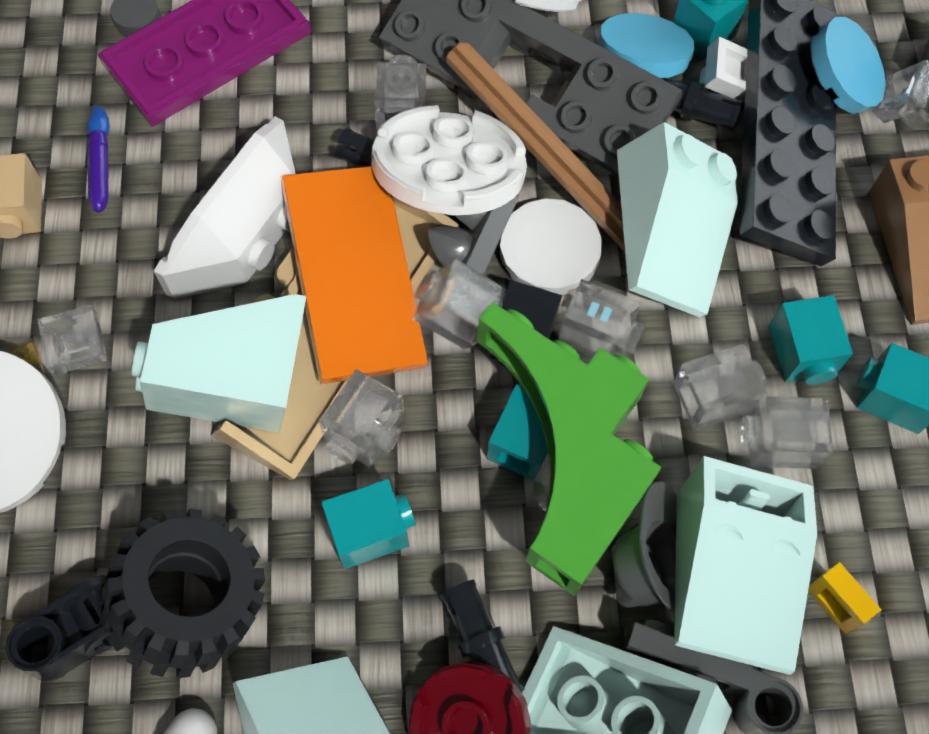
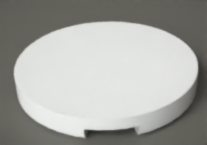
[371,105,527,215]
[0,351,66,513]

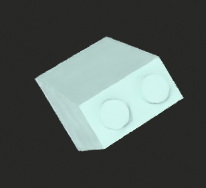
[132,294,306,433]

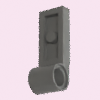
[621,620,803,734]

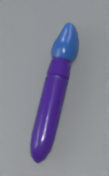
[86,105,110,213]

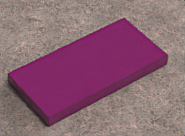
[97,0,311,127]

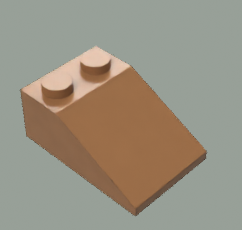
[869,155,929,325]

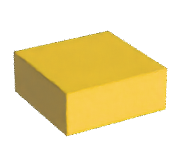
[808,562,882,634]

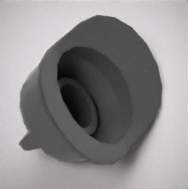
[612,481,677,613]

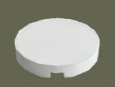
[499,198,602,295]

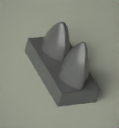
[427,194,520,291]

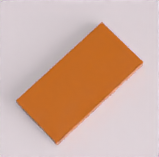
[281,166,428,385]

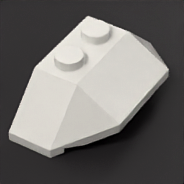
[154,116,296,299]

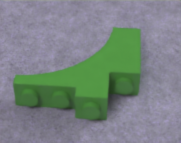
[477,302,662,597]

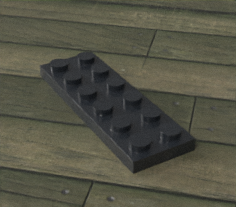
[740,0,836,267]

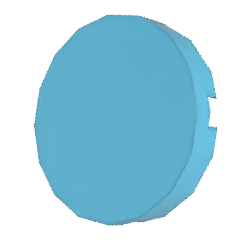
[598,13,694,78]
[810,17,886,114]

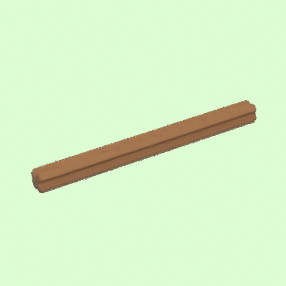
[446,42,625,252]

